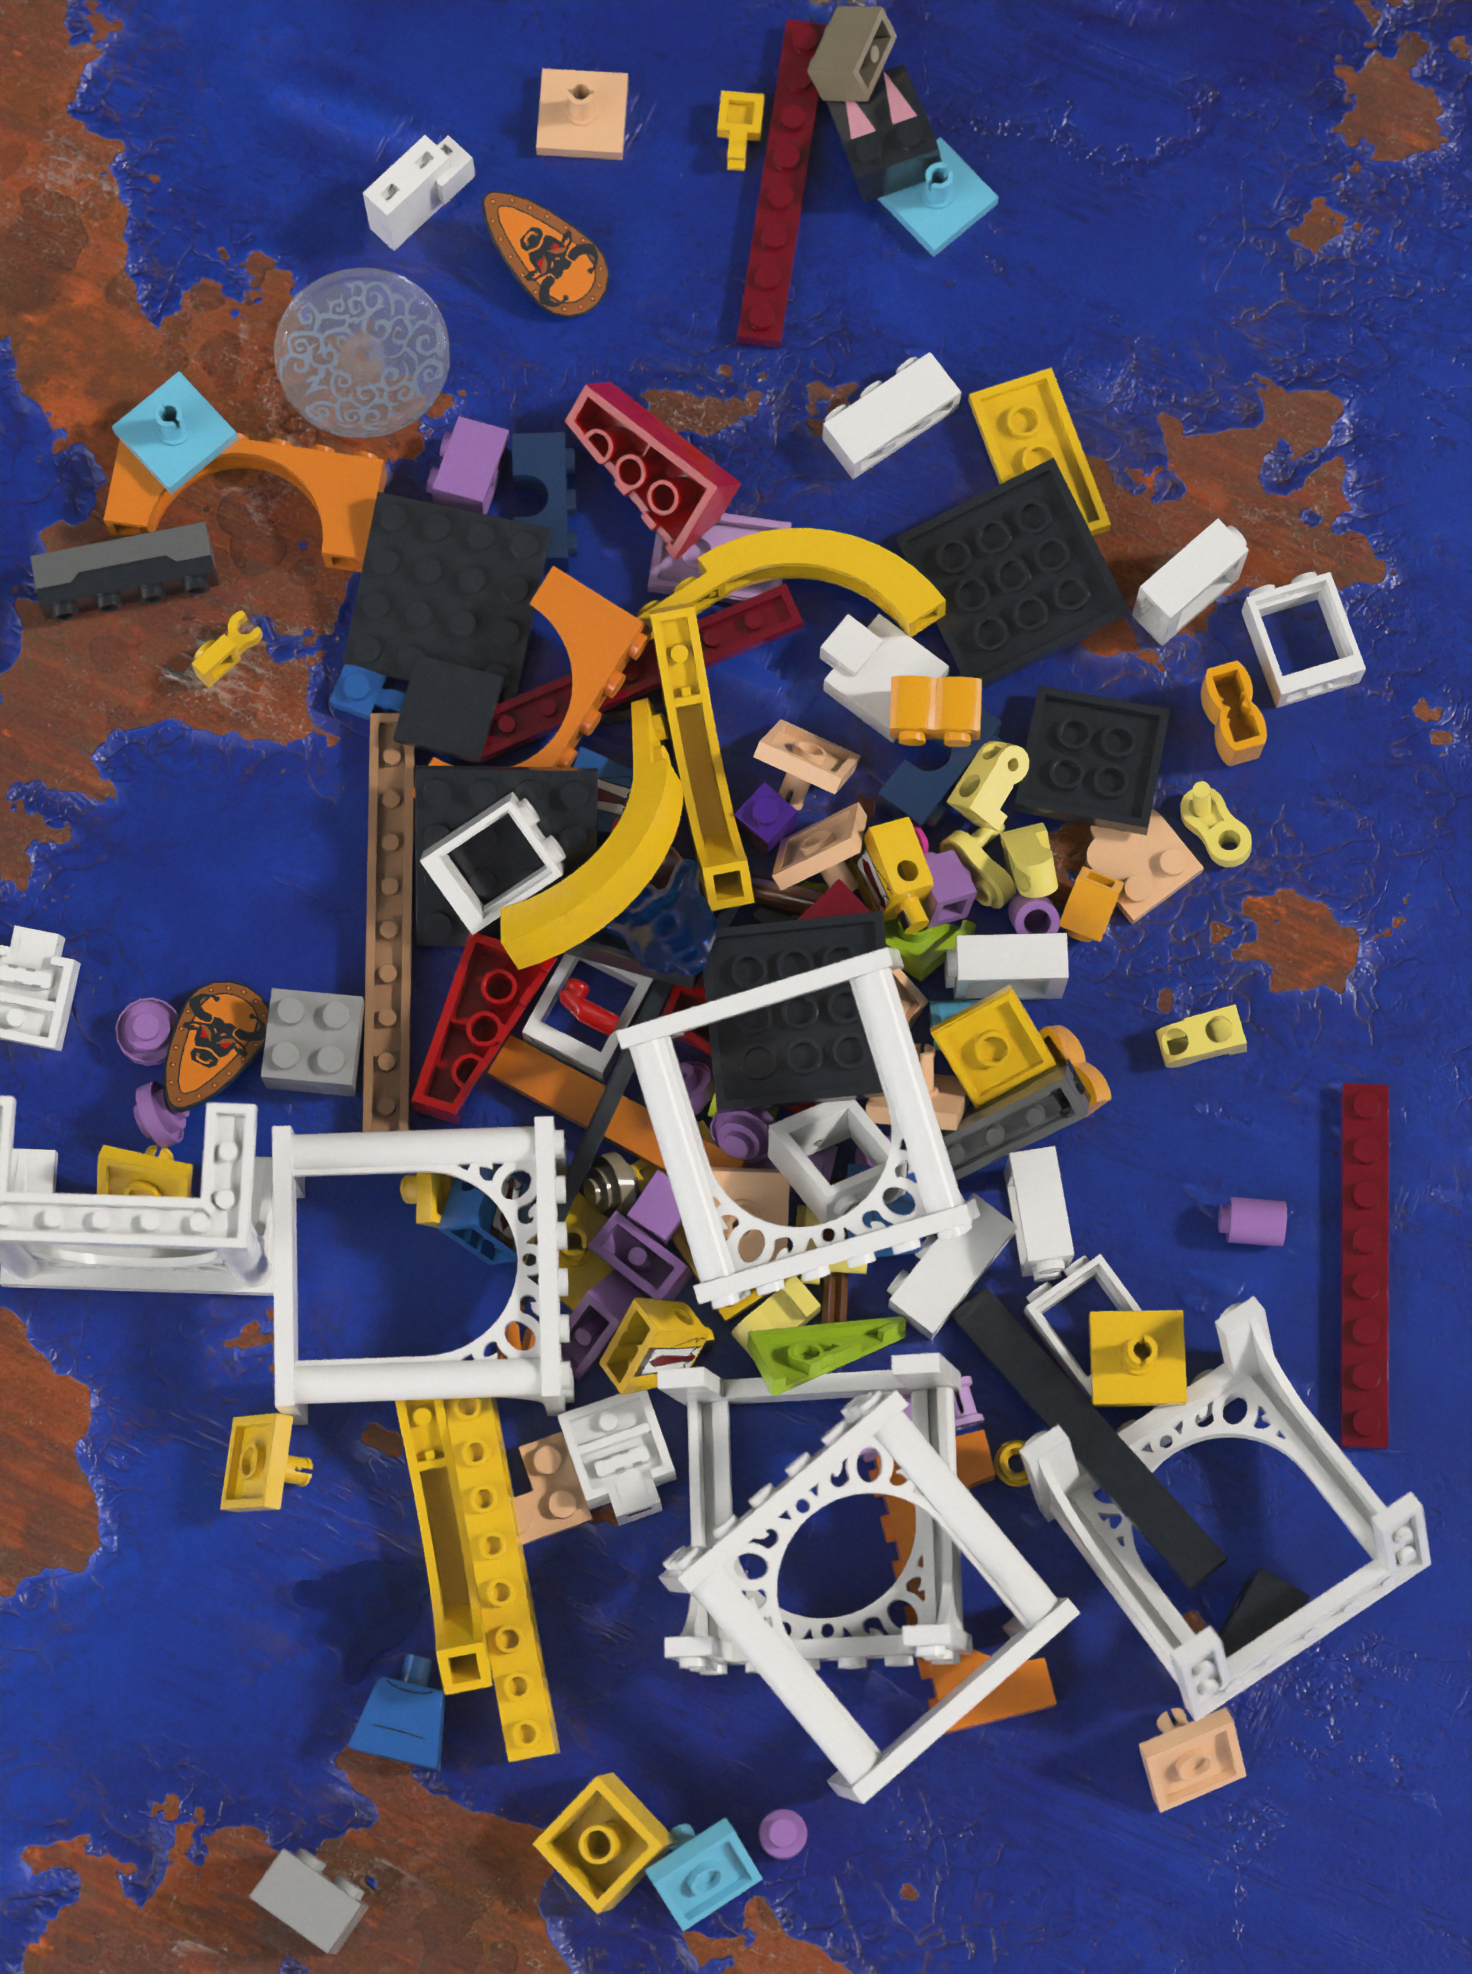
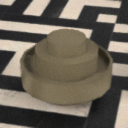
[583,1151,639,1218]

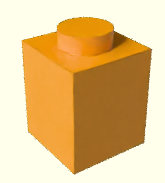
[1060,866,1124,942]

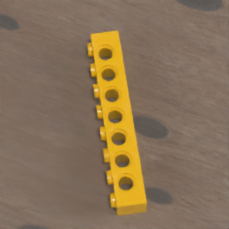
[443,1397,560,1762]

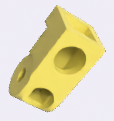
[946,741,1029,831]
[1000,822,1058,898]
[1155,1004,1247,1068]
[731,1275,821,1361]

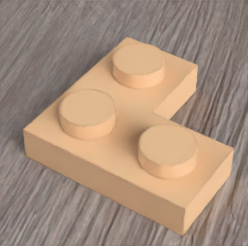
[514,1432,593,1545]

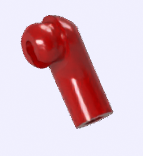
[559,978,619,1036]

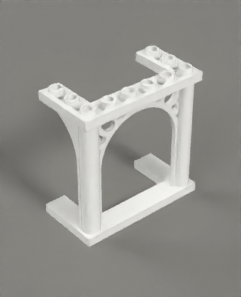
[616,947,980,1309]
[0,1096,274,1296]
[272,1116,575,1425]
[1019,1296,1431,1722]
[657,1353,973,1675]
[658,1390,1080,1804]

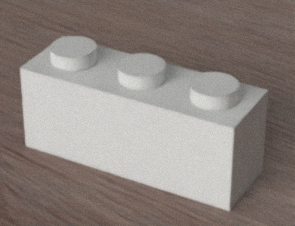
[822,352,961,479]
[887,1193,1017,1340]

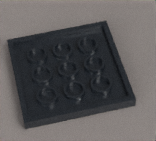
[895,458,1132,690]
[343,492,553,701]
[415,765,598,947]
[699,911,886,1113]

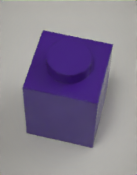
[734,782,798,857]

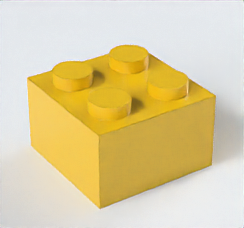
[533,1772,678,1914]

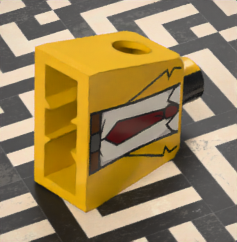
[847,817,934,934]
[599,1298,715,1395]

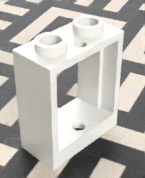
[1132,519,1249,646]
[1241,572,1366,708]
[420,792,566,935]
[944,933,1069,1000]
[522,952,654,1083]
[768,1099,907,1229]
[1004,1146,1074,1282]
[1023,1254,1142,1402]

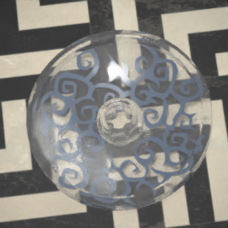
[274,268,450,438]

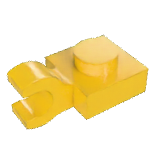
[717,91,764,171]
[191,611,263,689]

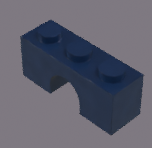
[512,432,577,573]
[876,707,1002,831]

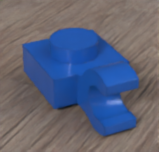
[329,665,406,721]

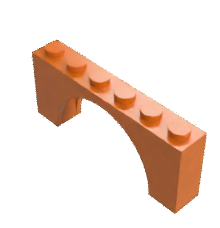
[103,432,387,572]
[410,566,650,798]
[868,1429,1057,1735]

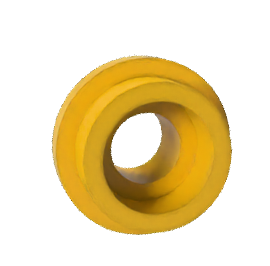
[994,1440,1030,1487]

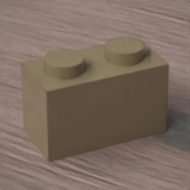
[808,6,897,102]

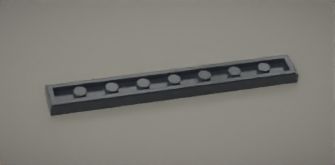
[506,979,673,1313]
[951,1287,1227,1591]

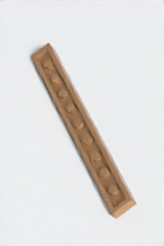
[363,713,416,1132]

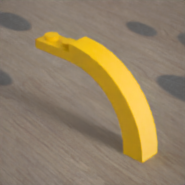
[637,528,946,640]
[649,602,755,911]
[501,698,684,970]
[395,1399,492,1695]

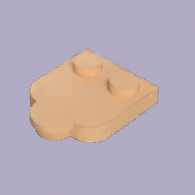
[1086,809,1204,925]

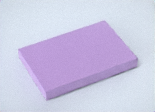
[648,513,792,604]

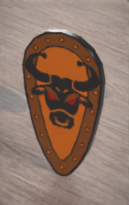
[481,190,609,318]
[163,981,269,1113]

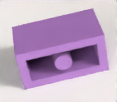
[426,416,509,515]

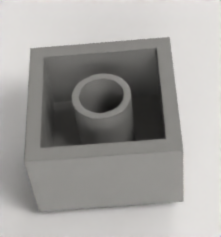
[261,988,365,1097]
[249,1847,369,1954]

